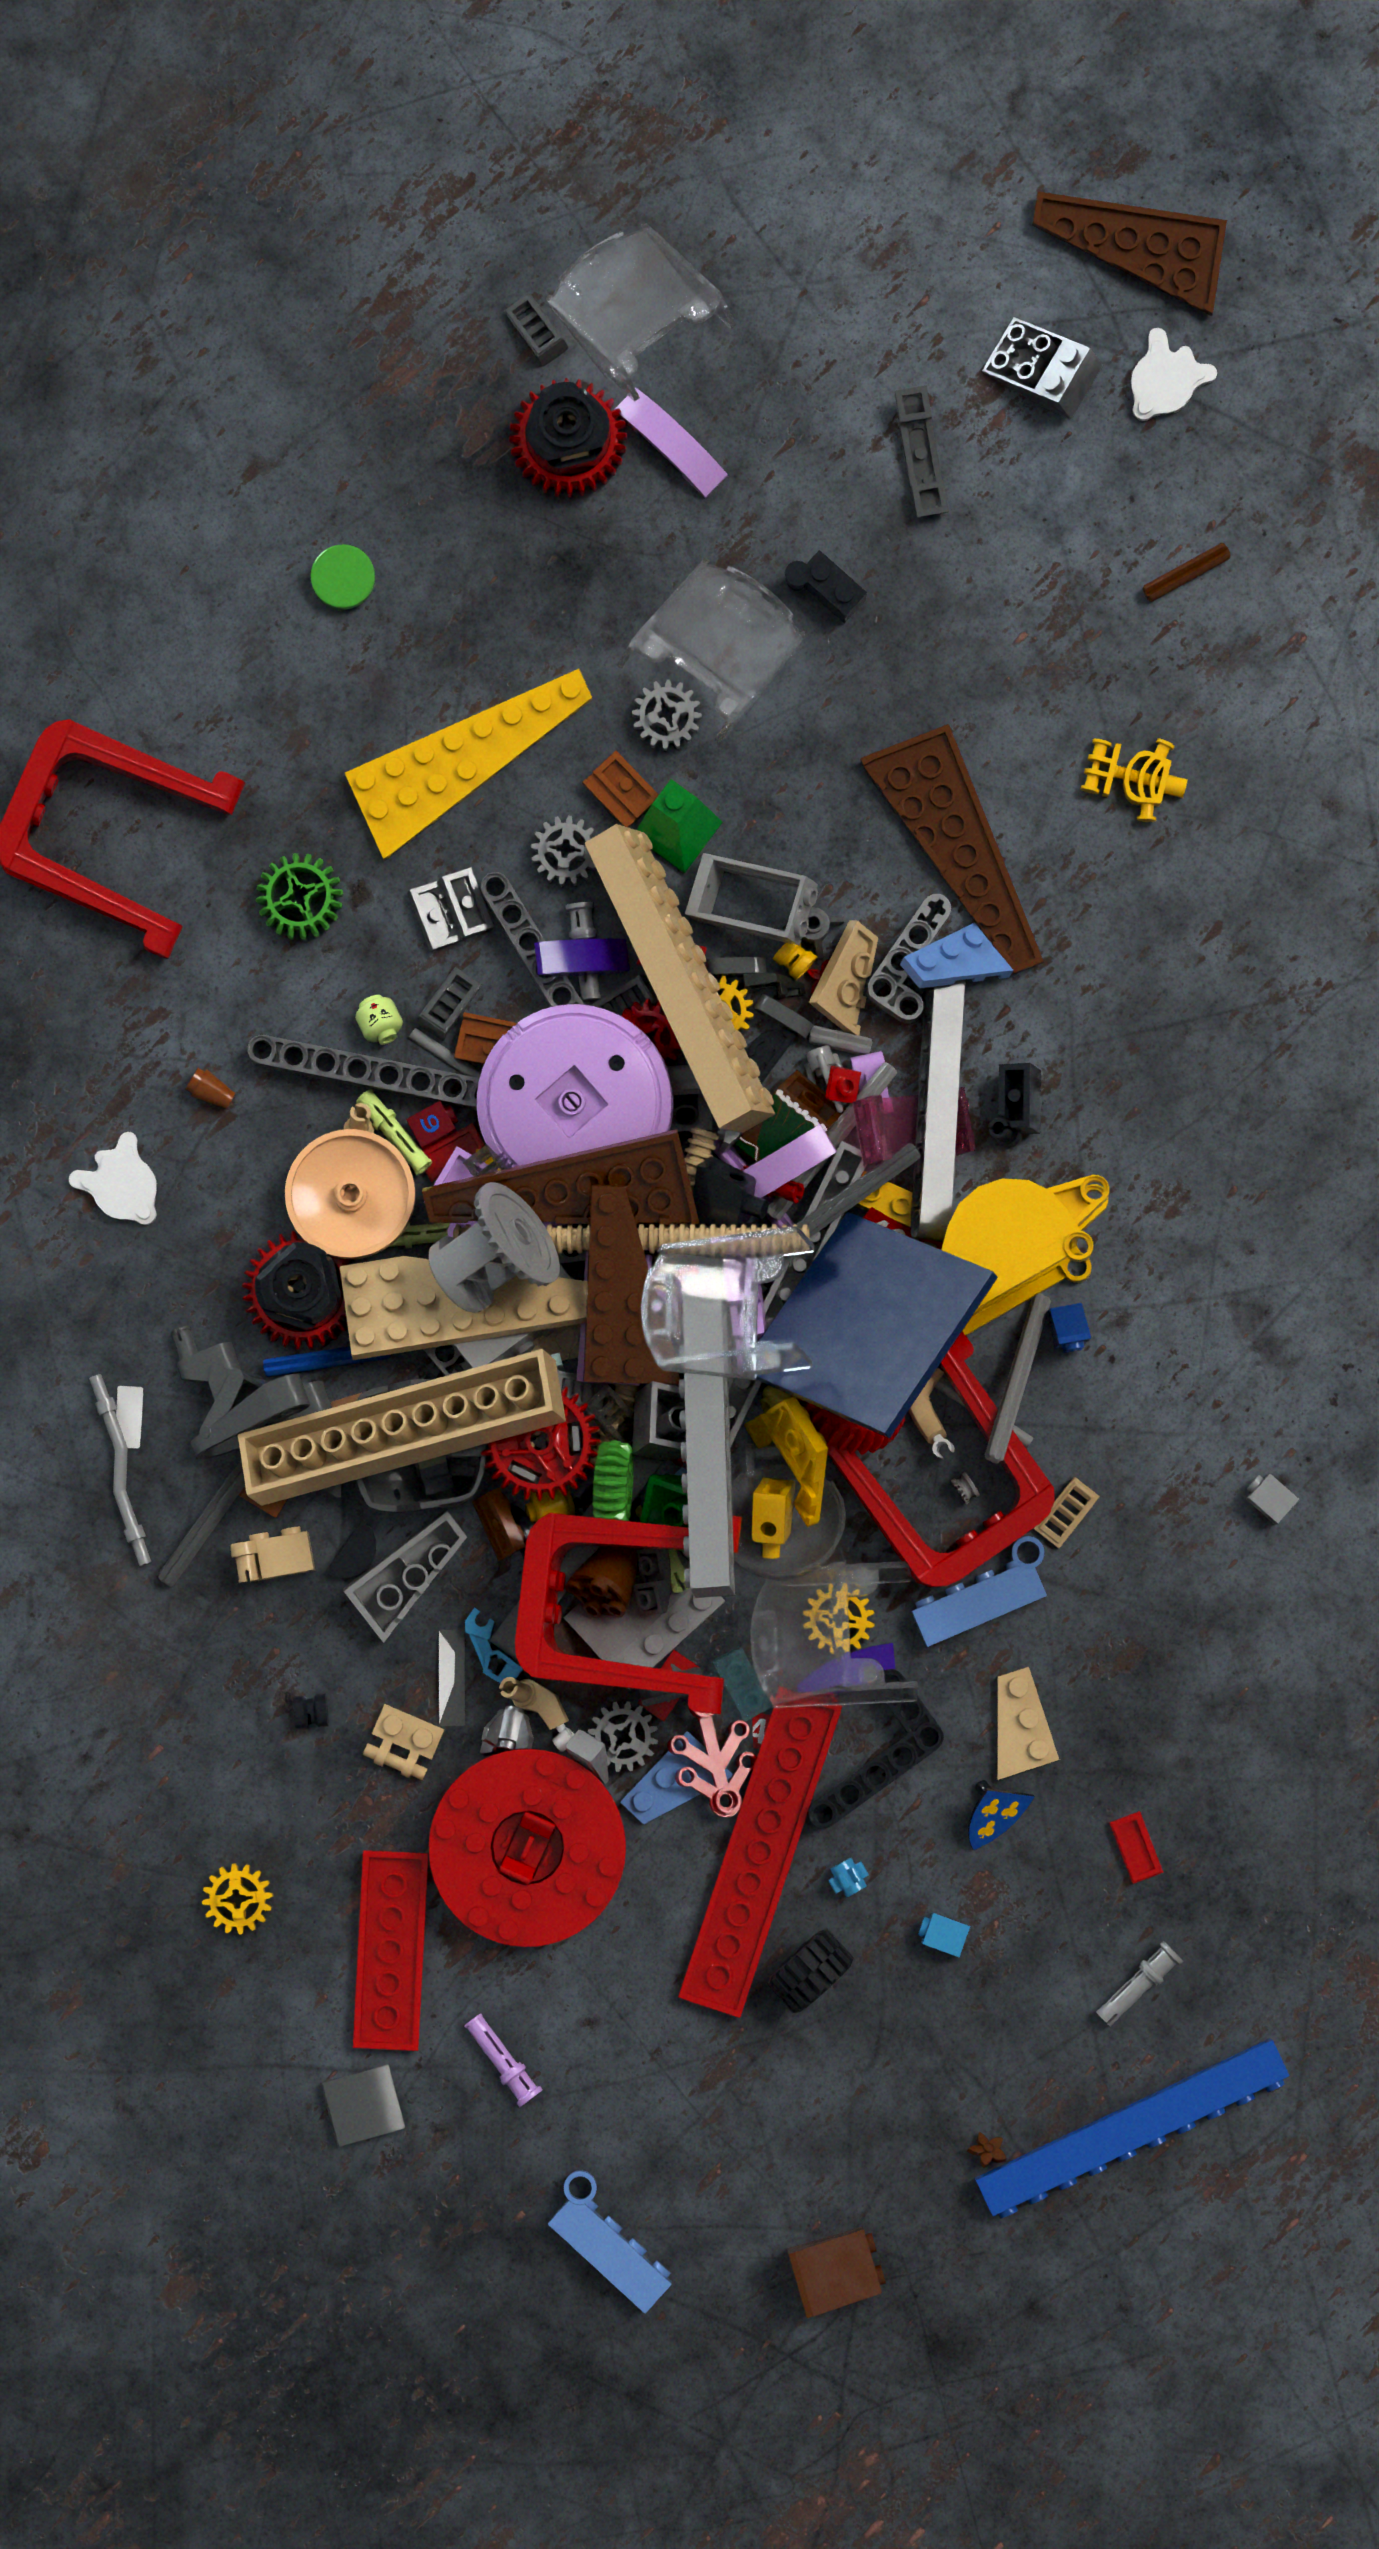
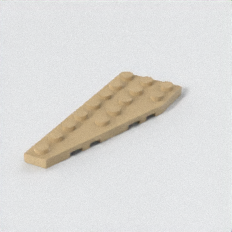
[340,1256,587,1360]

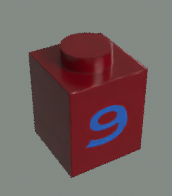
[406,1101,459,1150]

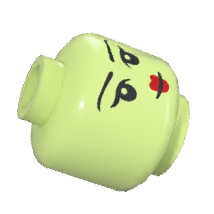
[355,995,403,1045]

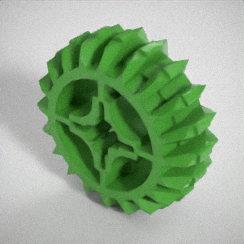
[256,853,343,941]
[593,1440,634,1521]

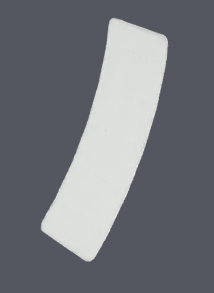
[116,1386,143,1449]

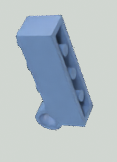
[911,1536,1047,1647]
[548,2170,672,2313]

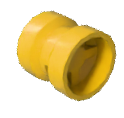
[772,942,818,980]

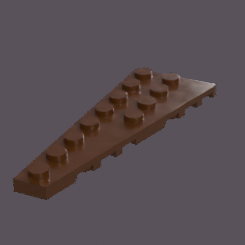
[860,724,1044,975]

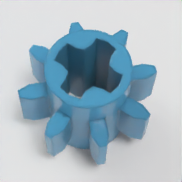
[828,1857,869,1898]

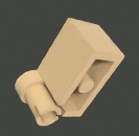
[230,1526,316,1583]

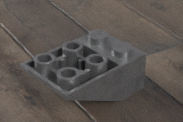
[982,317,1103,419]

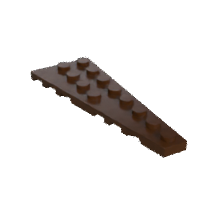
[422,1129,699,1225]

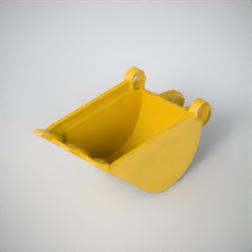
[941,1175,1109,1336]

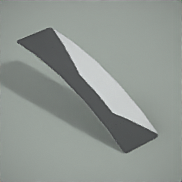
[439,1629,465,1726]

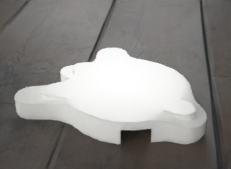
[1130,328,1217,421]
[69,1132,157,1225]

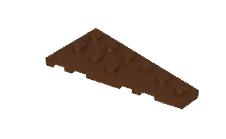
[1032,191,1227,316]
[583,1185,680,1385]

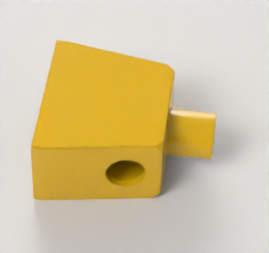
[752,1477,796,1559]

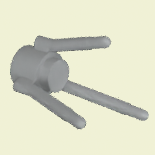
[804,1045,859,1113]

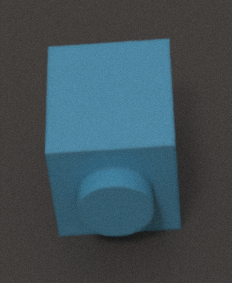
[918,1912,970,1957]

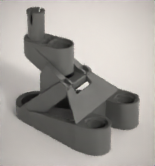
[170,1326,332,1459]

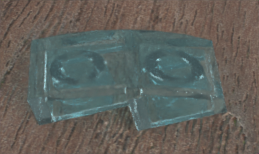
[712,1645,773,1721]

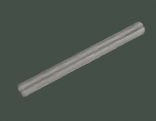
[767,1062,897,1221]
[985,1293,1051,1464]

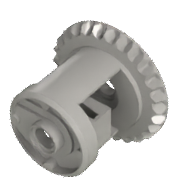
[429,1182,560,1313]

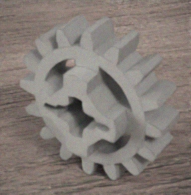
[632,679,702,751]
[531,815,596,887]
[588,1701,658,1772]

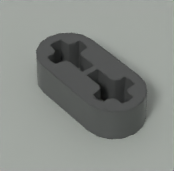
[705,957,767,978]
[753,994,814,1039]

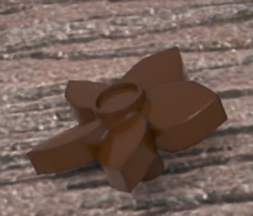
[967,2132,1007,2168]

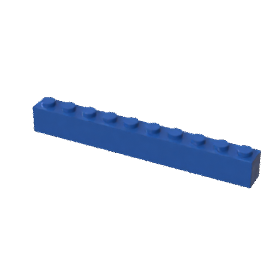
[974,2038,1290,2218]

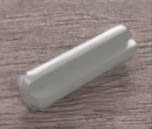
[809,1025,872,1055]

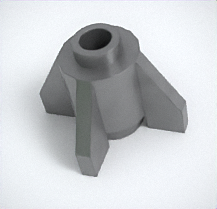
[801,907,845,960]
[480,1706,534,1756]

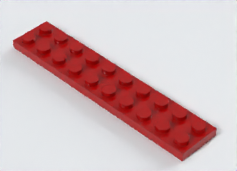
[678,1686,843,2018]

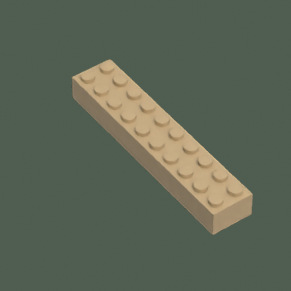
[584,824,775,1133]
[238,1349,566,1506]

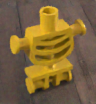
[1080,738,1188,822]

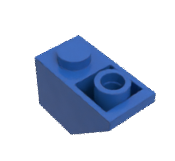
[1048,1303,1091,1353]

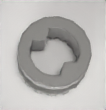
[951,1471,980,1504]

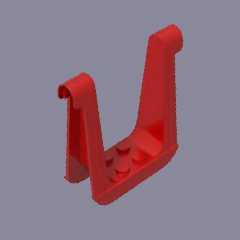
[0,719,246,959]
[825,1331,1055,1587]
[515,1513,742,1714]

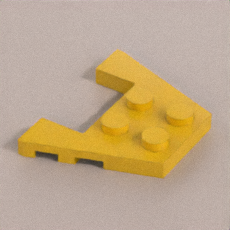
[744,1396,828,1527]

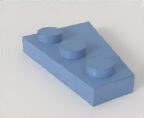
[900,922,1013,988]
[620,1731,733,1824]

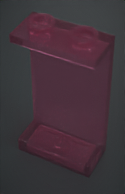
[852,1087,976,1166]

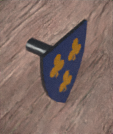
[968,1780,1035,1850]

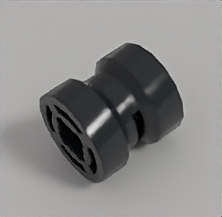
[293,1694,329,1729]

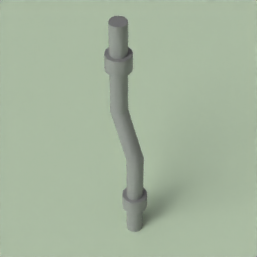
[89,1374,152,1567]

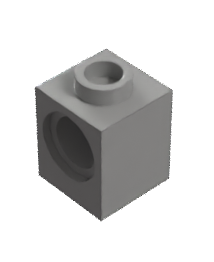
[1246,1474,1299,1525]

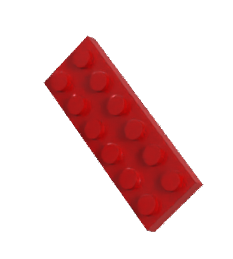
[353,1850,429,2051]

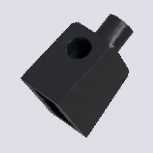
[693,1156,769,1228]

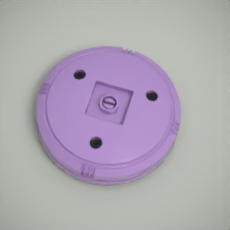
[477,1004,674,1169]

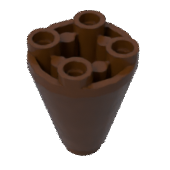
[565,1546,642,1617]

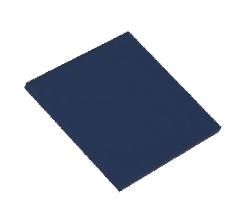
[740,1212,998,1438]

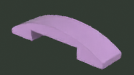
[614,387,728,499]
[742,1124,837,1198]

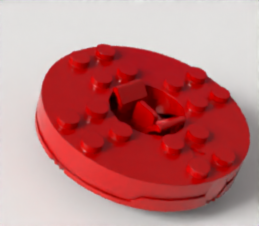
[429,1749,626,1947]

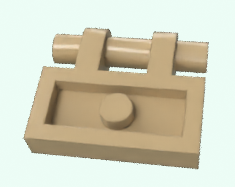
[363,1704,445,1781]

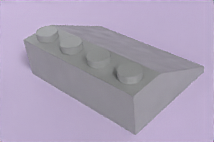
[564,1550,725,1690]

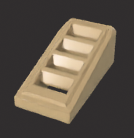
[1033,1477,1100,1549]

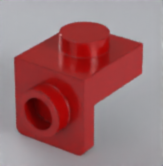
[825,1065,861,1104]

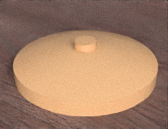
[285,1129,415,1259]

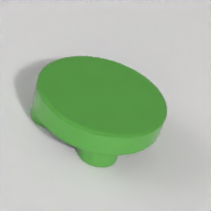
[311,544,375,611]

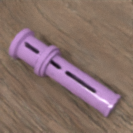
[464,2013,543,2108]

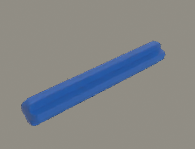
[263,1346,391,1377]

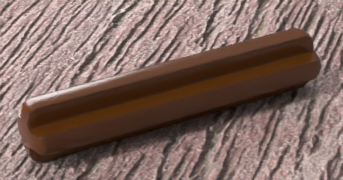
[1143,543,1231,602]

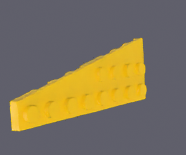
[345,669,592,860]

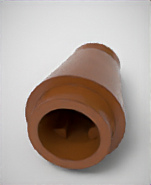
[185,1067,236,1109]

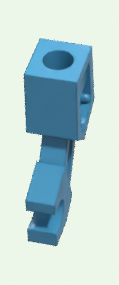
[465,1607,523,1683]

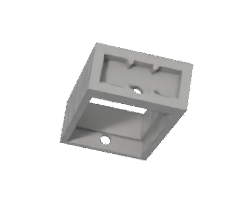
[685,853,818,946]

